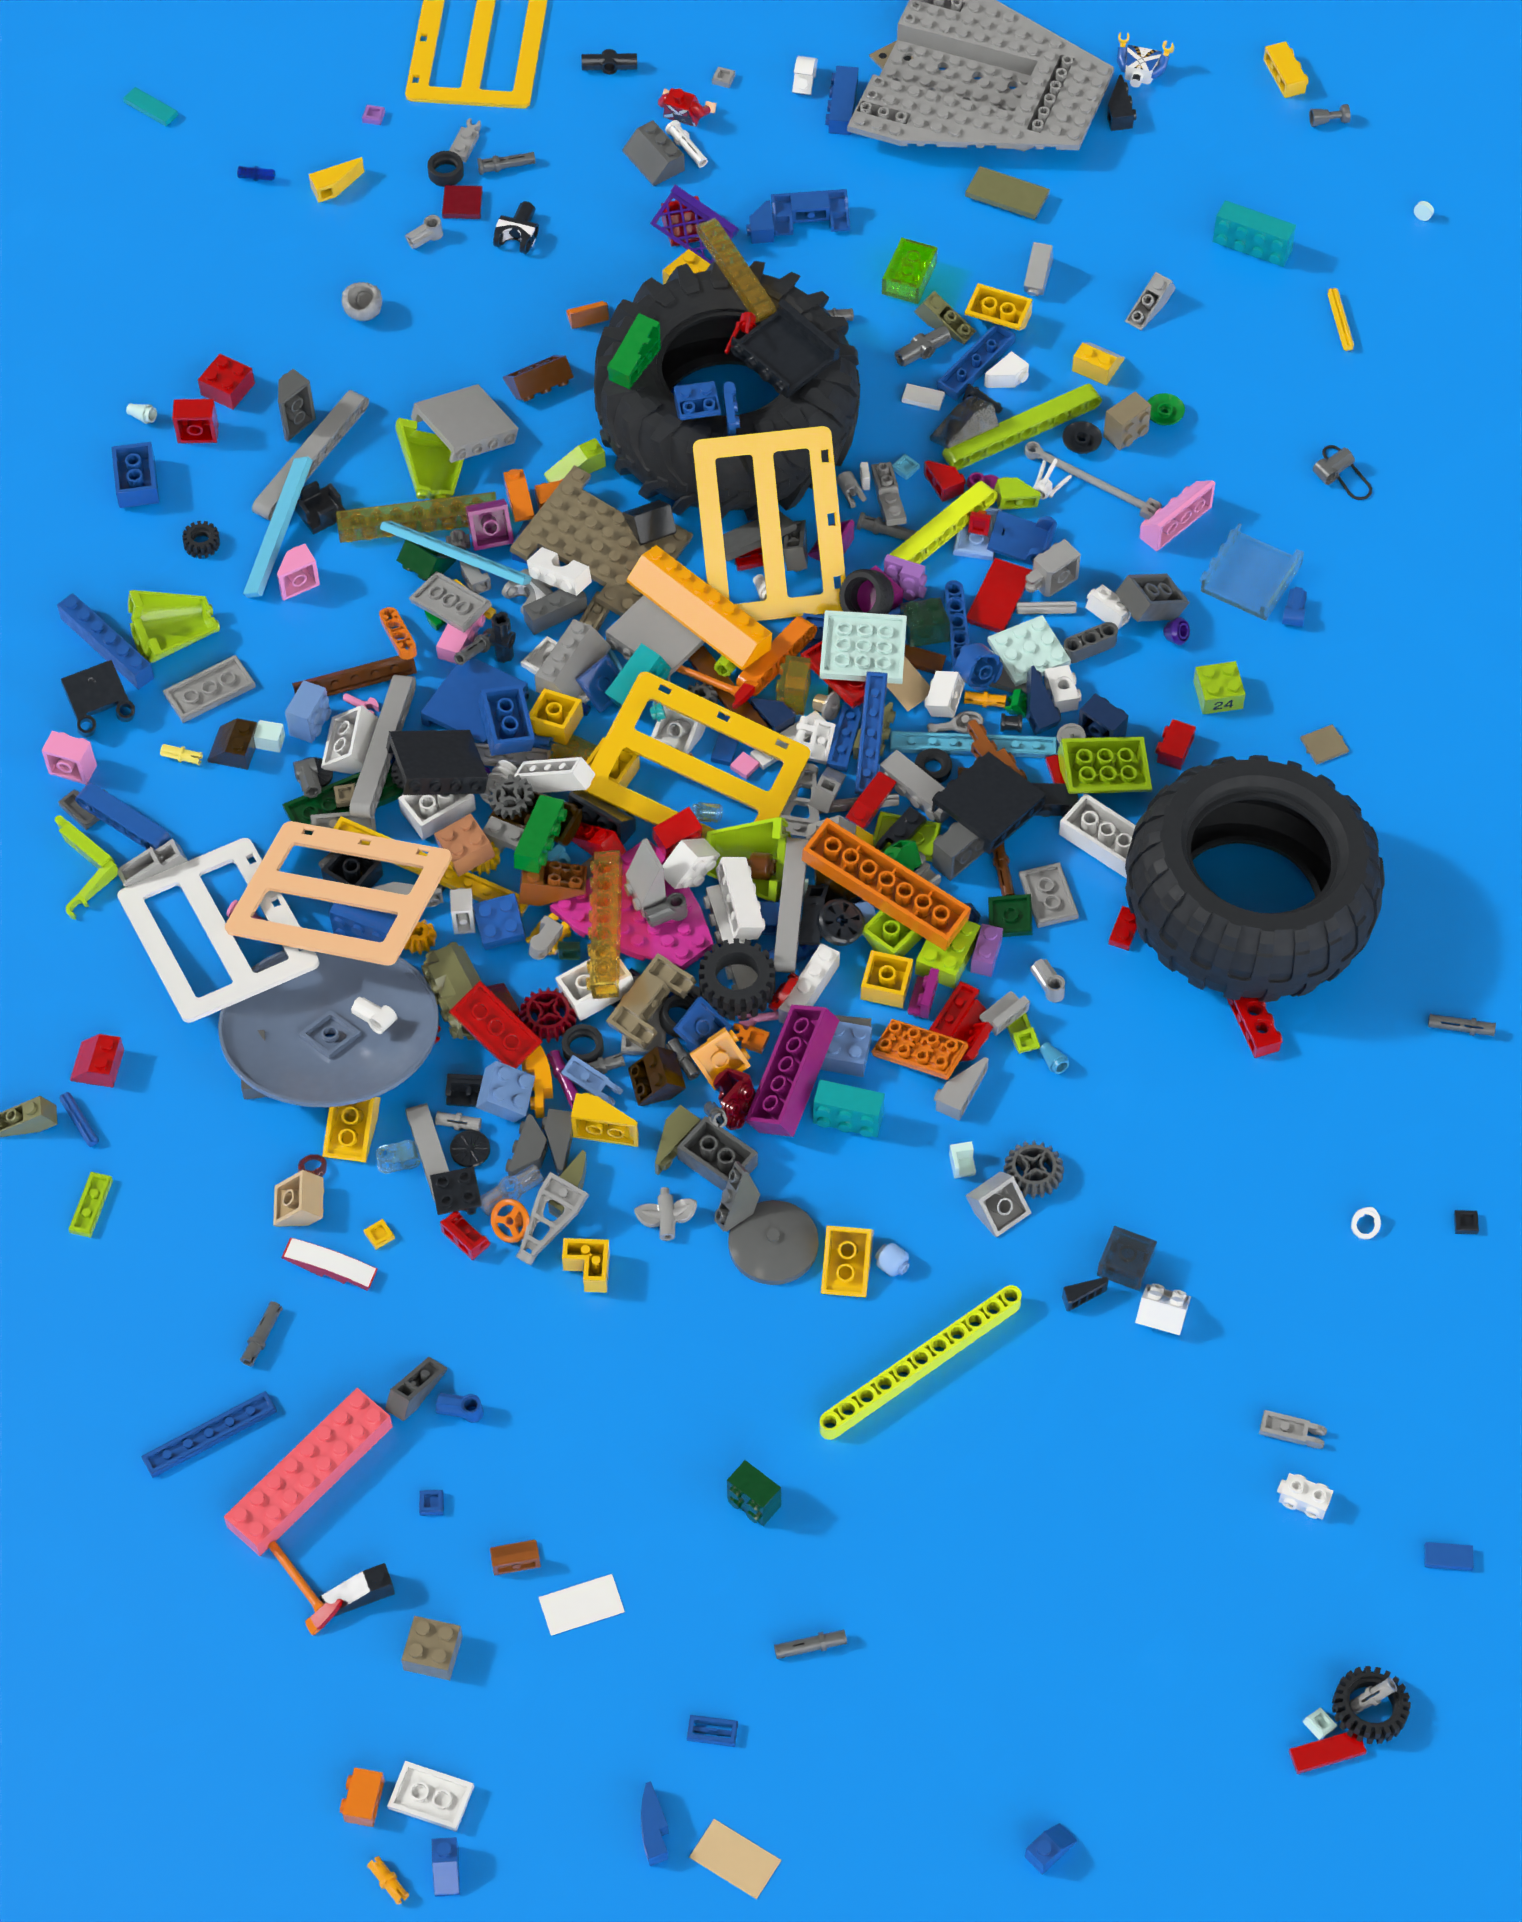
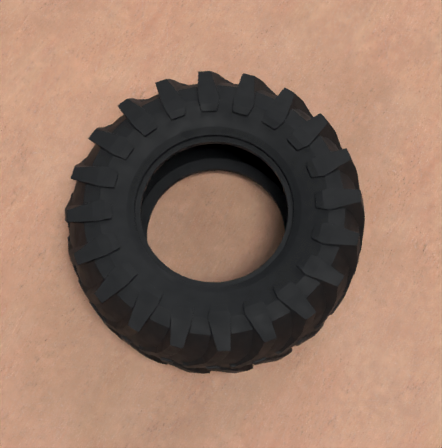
[594,258,860,521]

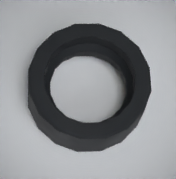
[428,151,464,187]
[659,995,695,1038]
[562,1024,604,1063]

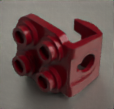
[713,1068,756,1130]

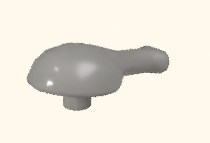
[927,711,984,734]

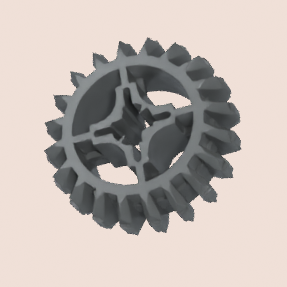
[1003,1140,1064,1199]

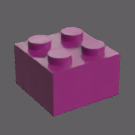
[465,499,514,551]

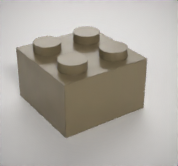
[1103,391,1151,451]
[401,1616,463,1681]

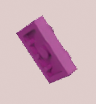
[908,968,939,1019]

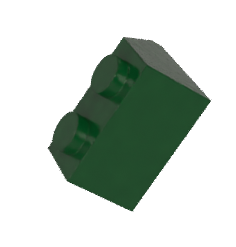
[396,540,457,581]

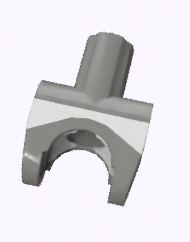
[502,569,553,615]

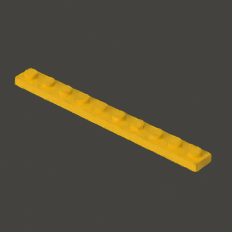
[333,816,529,916]

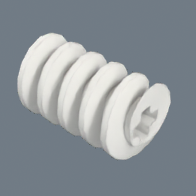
[480,760,518,804]

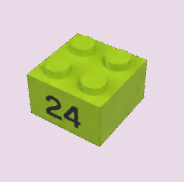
[1193,661,1246,714]

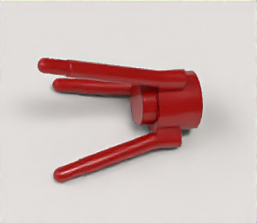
[725,312,758,353]

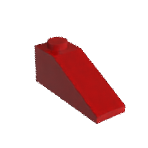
[845,771,897,830]

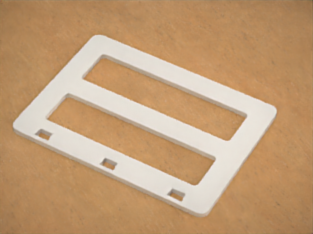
[117,838,319,1023]

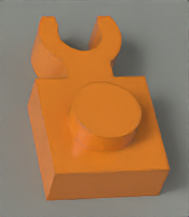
[733,1023,770,1054]

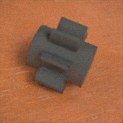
[446,530,471,550]

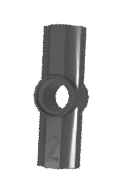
[895,326,951,366]

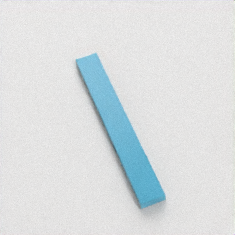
[243,457,313,598]
[380,520,532,585]
[890,731,1057,758]

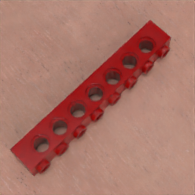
[1227,996,1282,1058]

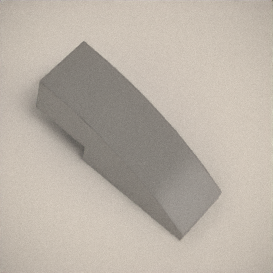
[117,839,188,887]

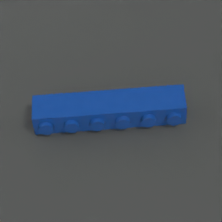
[57,593,154,690]

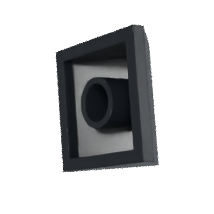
[623,500,676,546]

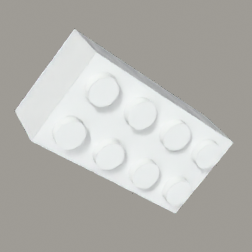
[1059,793,1136,879]

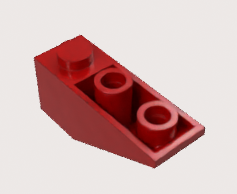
[572,822,626,864]

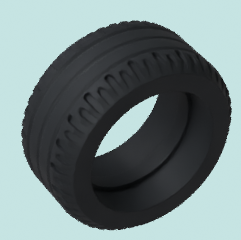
[839,569,894,614]

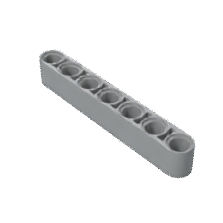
[774,837,809,973]

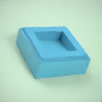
[892,454,920,480]

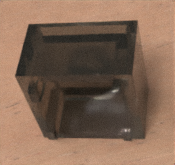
[1097,1226,1157,1291]

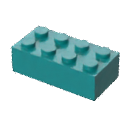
[1213,200,1296,267]

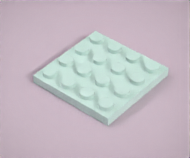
[820,610,907,684]

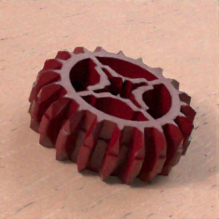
[519,987,577,1043]

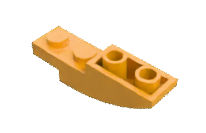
[522,1045,553,1118]

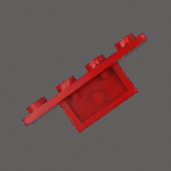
[950,999,993,1062]

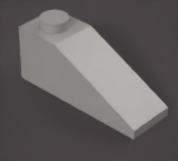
[934,1057,989,1121]

